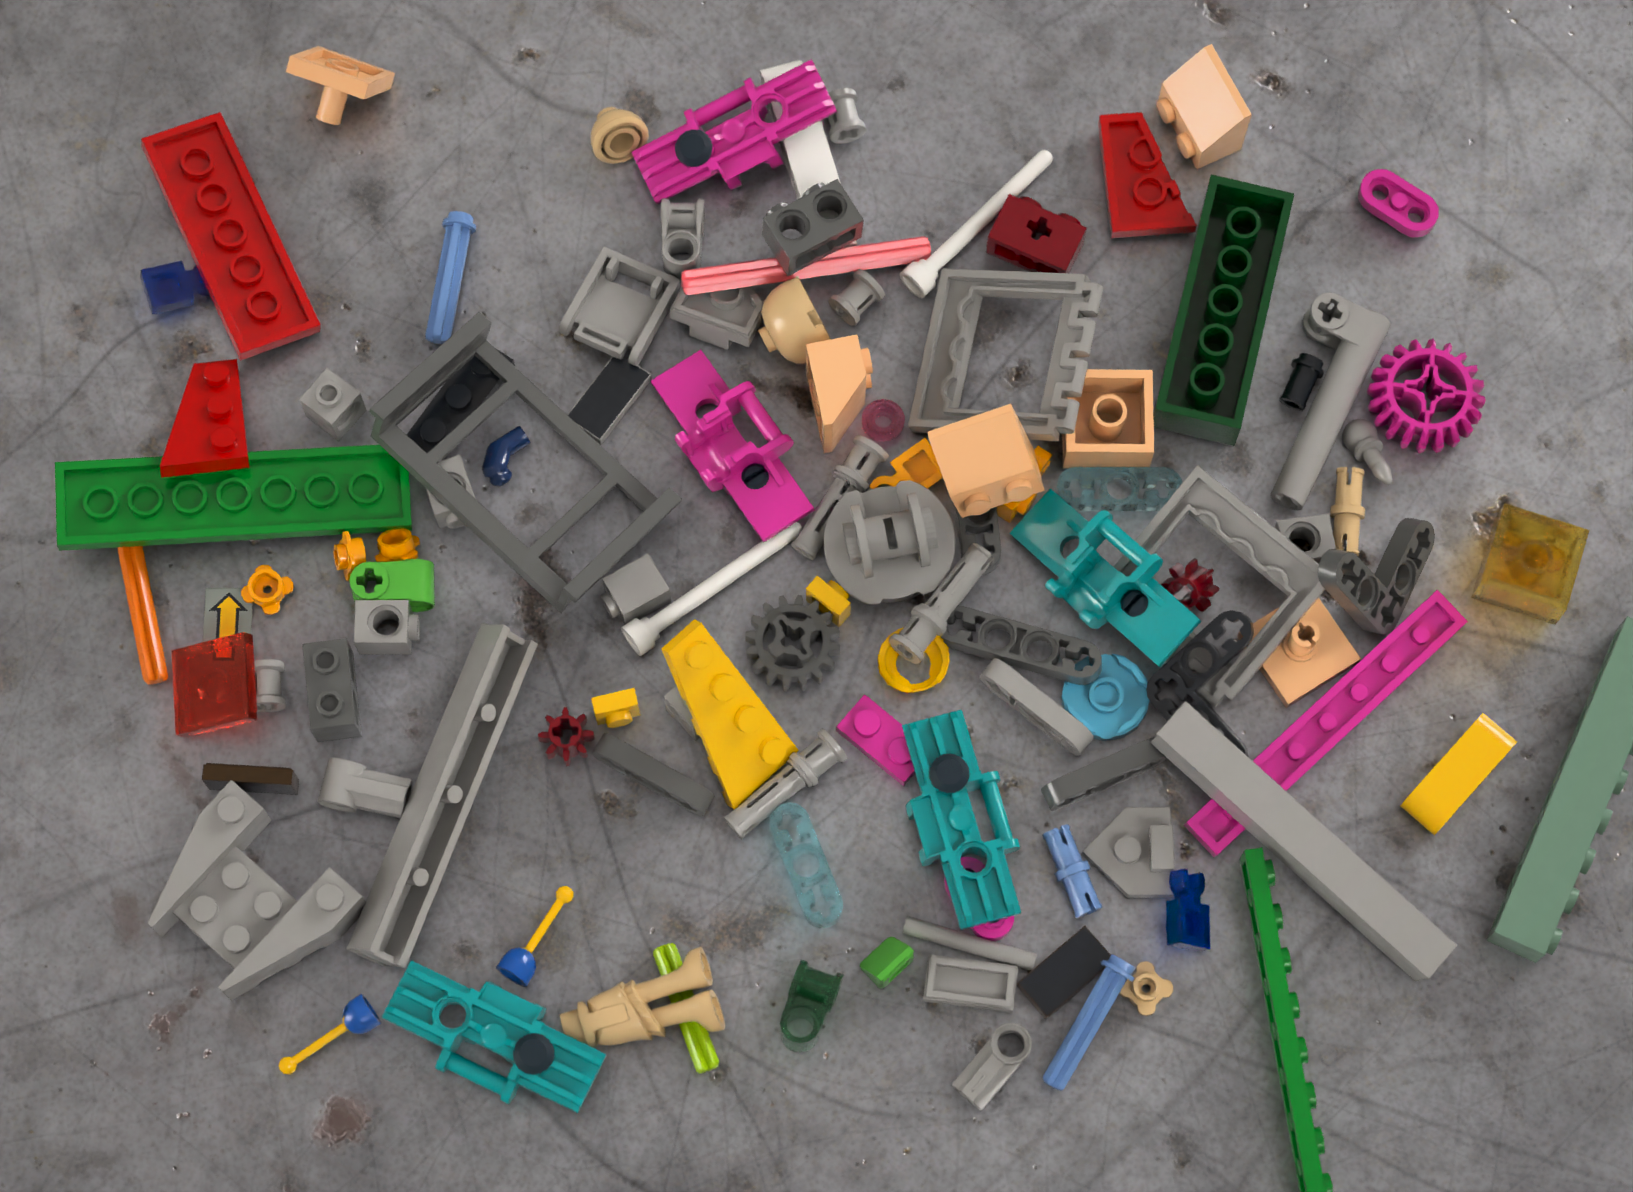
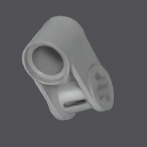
[661,198,705,283]

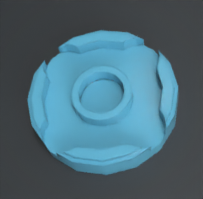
[1061,654,1149,741]

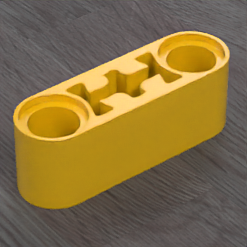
[1400,713,1517,836]

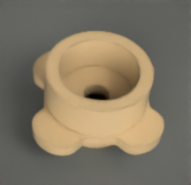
[1120,961,1173,1016]

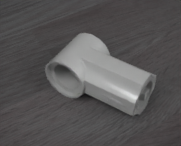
[317,758,413,818]
[951,1023,1032,1111]

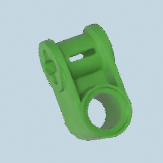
[349,559,435,612]

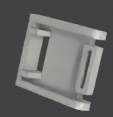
[559,247,681,366]

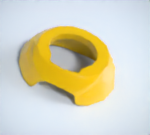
[877,627,950,693]

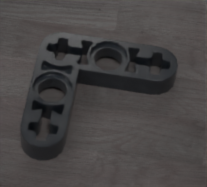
[1146,610,1254,757]

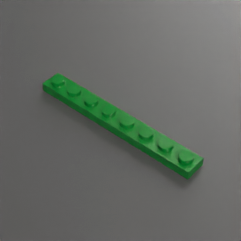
[1239,847,1333,1192]

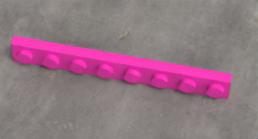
[1184,590,1468,857]

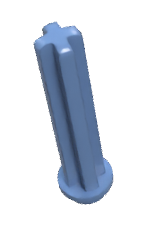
[425,211,476,345]
[1043,954,1135,1090]

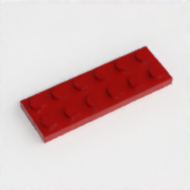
[141,112,321,361]

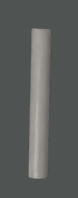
[902,916,1037,971]

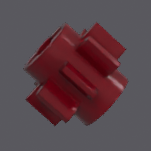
[1161,558,1220,612]
[538,707,595,766]

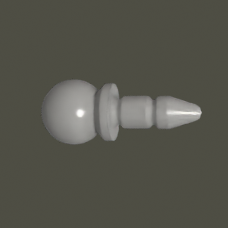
[1343,419,1392,485]

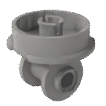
[824,480,955,605]

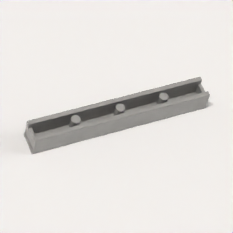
[346,623,538,968]
[1150,701,1457,982]

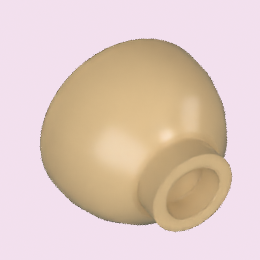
[591,107,648,164]

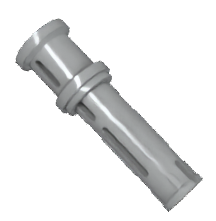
[791,435,889,560]
[889,543,994,664]
[724,728,848,840]

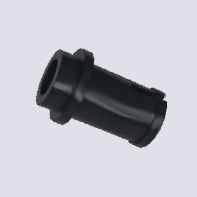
[1279,353,1324,411]

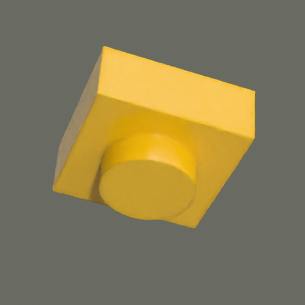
[806,576,851,627]
[591,688,641,728]

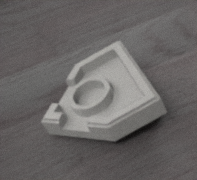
[670,261,764,350]
[1081,807,1175,898]

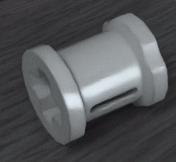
[828,88,867,144]
[828,269,885,326]
[244,659,286,712]

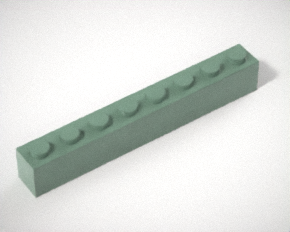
[1486,616,1633,963]

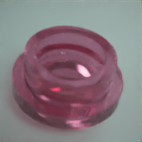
[862,399,905,442]

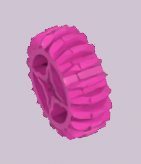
[1367,338,1486,454]

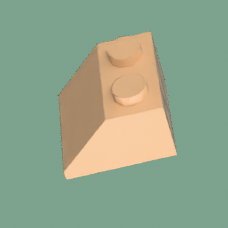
[1156,44,1252,169]
[806,334,873,454]
[927,404,1045,518]

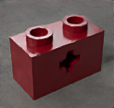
[986,194,1087,273]

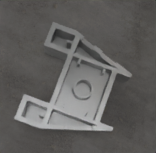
[147,780,366,1001]

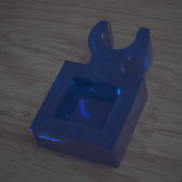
[140,260,210,315]
[1166,869,1210,952]

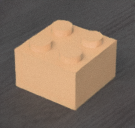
[1062,369,1154,469]

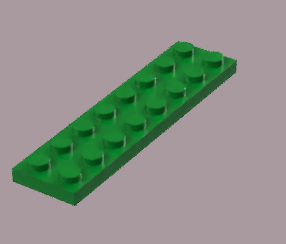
[55,445,412,551]

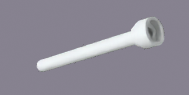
[900,150,1053,298]
[621,522,802,656]

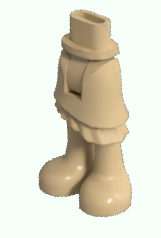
[560,947,725,1048]

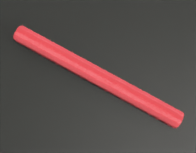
[681,236,931,295]

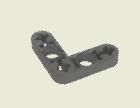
[1318,518,1435,635]

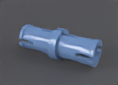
[1042,824,1103,918]

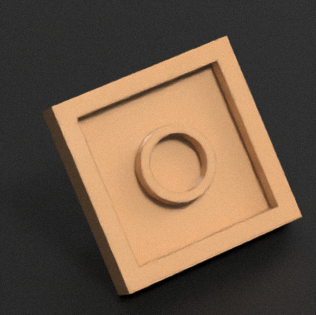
[286,46,395,125]
[1237,598,1361,708]

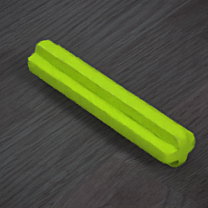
[653,943,719,1074]

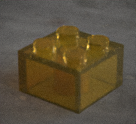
[1471,503,1590,625]

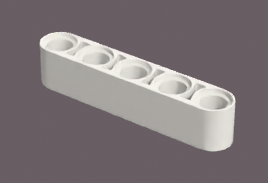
[759,60,857,248]

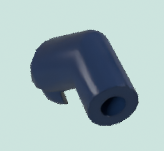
[482,426,531,487]

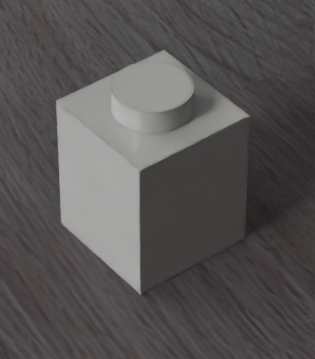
[600,553,672,625]

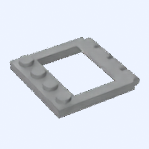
[908,268,1103,441]
[1114,465,1326,708]

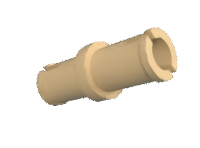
[1330,467,1365,556]

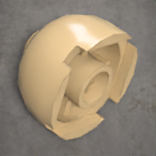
[758,276,831,364]

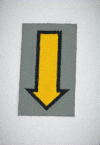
[201,588,253,668]

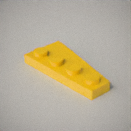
[661,619,799,810]

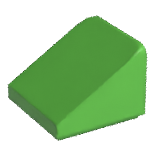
[859,937,914,989]

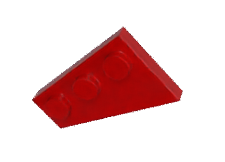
[1098,112,1197,238]
[159,359,250,478]

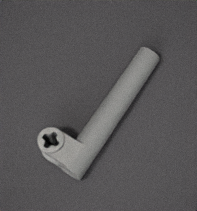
[1271,292,1391,510]

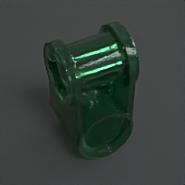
[780,959,844,1053]

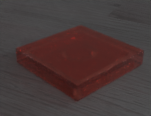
[171,632,257,738]

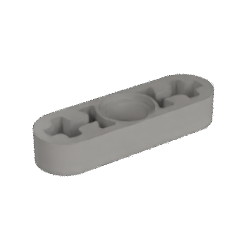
[979,658,1094,756]

